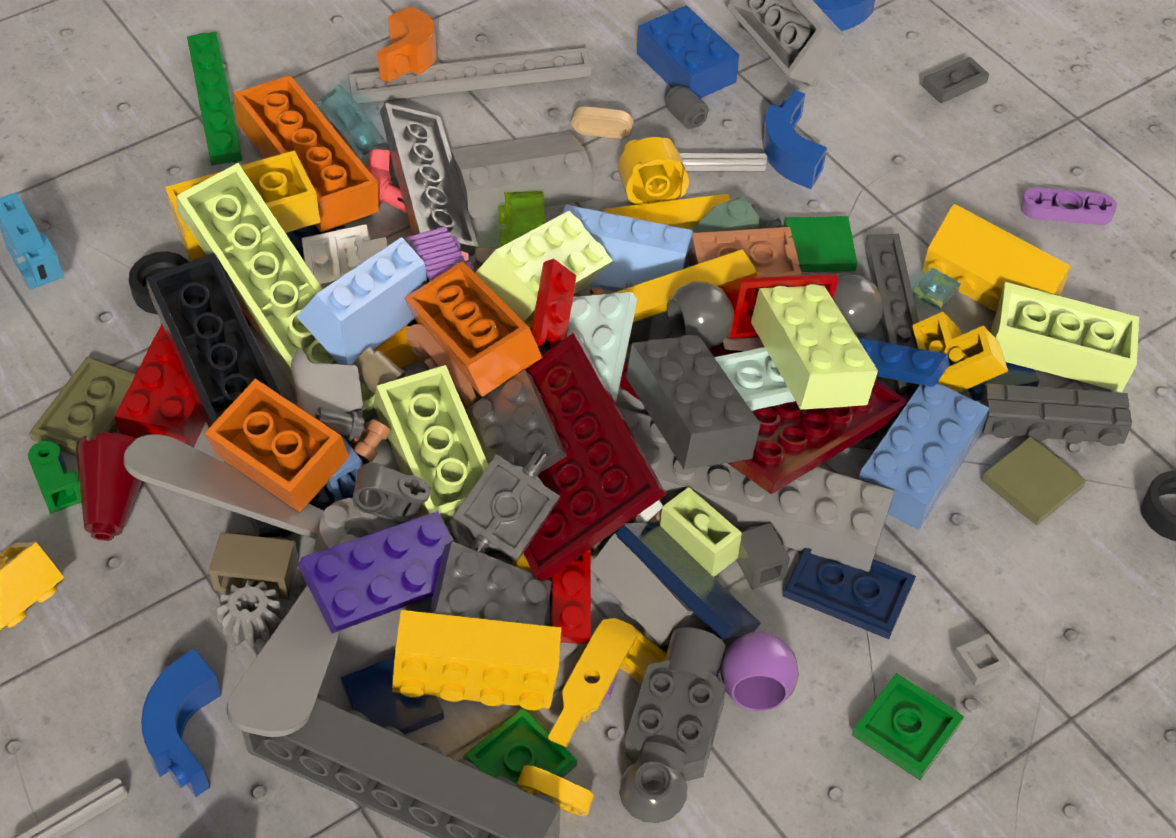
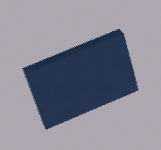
[783,547,916,639]

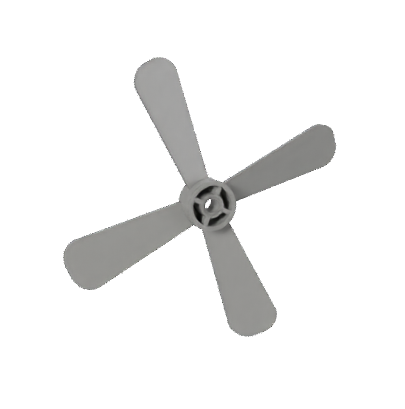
[124,370,580,737]

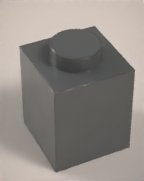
[736,523,790,590]

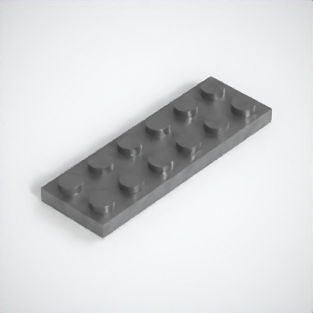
[380,103,479,256]

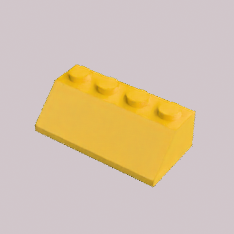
[922,204,1071,312]
[0,542,64,630]

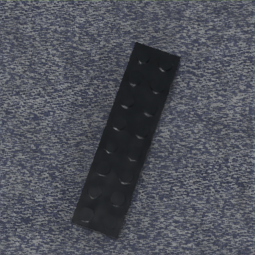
[146,253,330,538]

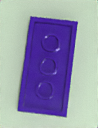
[298,511,454,634]

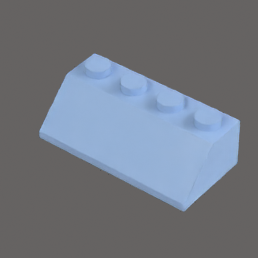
[563,204,693,292]
[297,237,427,365]

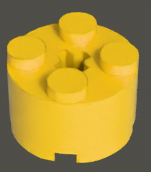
[618,137,689,205]

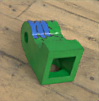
[28,441,81,514]

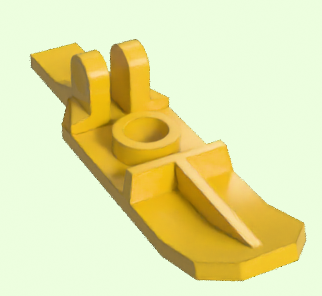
[548,618,638,747]

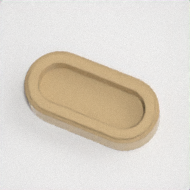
[571,107,634,139]

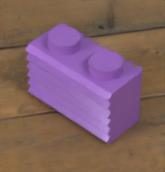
[407,226,475,283]

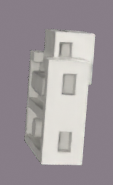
[302,224,388,289]

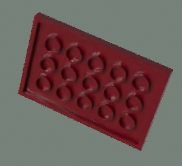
[466,333,667,581]

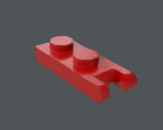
[531,259,577,350]
[550,549,591,645]

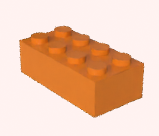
[404,261,542,397]

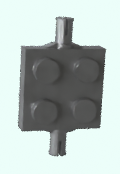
[453,450,560,562]

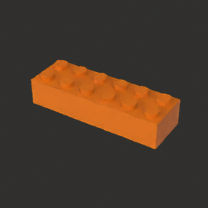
[233,75,379,232]

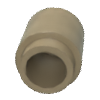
[353,347,406,394]

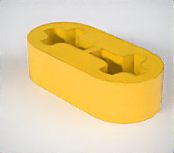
[516,765,595,816]

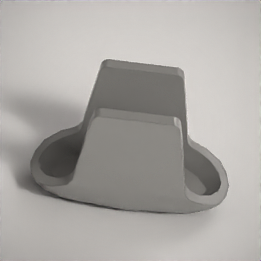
[291,348,363,417]

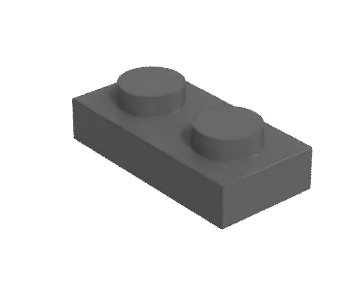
[922,57,989,103]

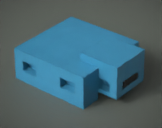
[0,192,64,290]

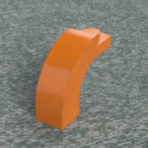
[377,6,437,83]

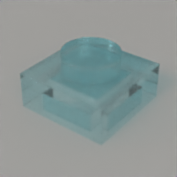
[913,268,961,311]

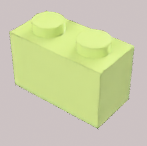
[660,487,742,577]

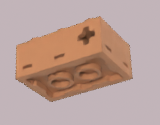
[689,227,802,278]

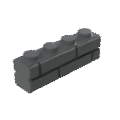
[980,383,1132,446]

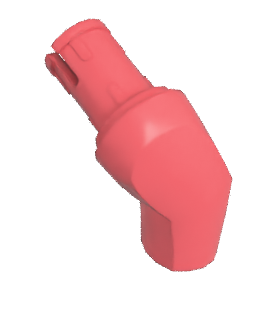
[367,149,407,215]

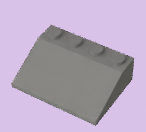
[450,131,593,219]

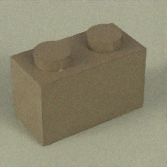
[209,532,299,600]

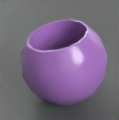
[720,632,799,711]

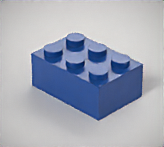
[637,5,739,99]

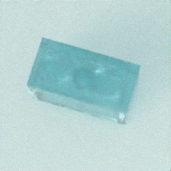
[316,84,384,159]

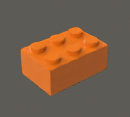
[204,379,349,513]

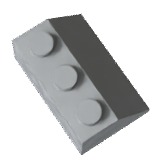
[591,533,708,646]

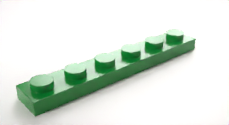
[187,32,242,166]

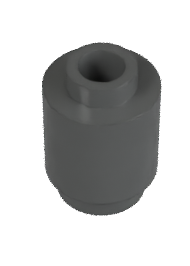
[665,85,709,129]

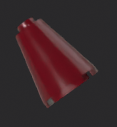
[76,432,142,541]

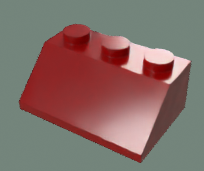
[721,274,839,339]

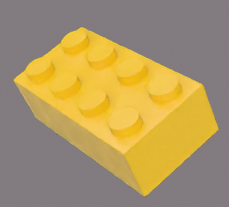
[165,150,320,261]
[392,610,561,710]

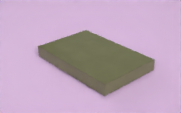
[29,357,136,456]

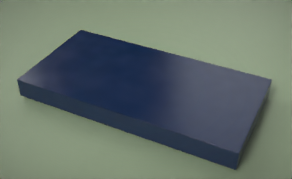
[615,522,761,639]

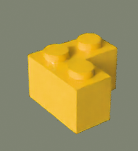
[912,311,1008,393]

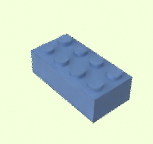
[859,383,989,530]

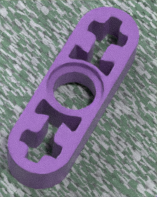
[1021,187,1117,225]

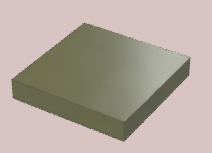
[982,437,1086,525]

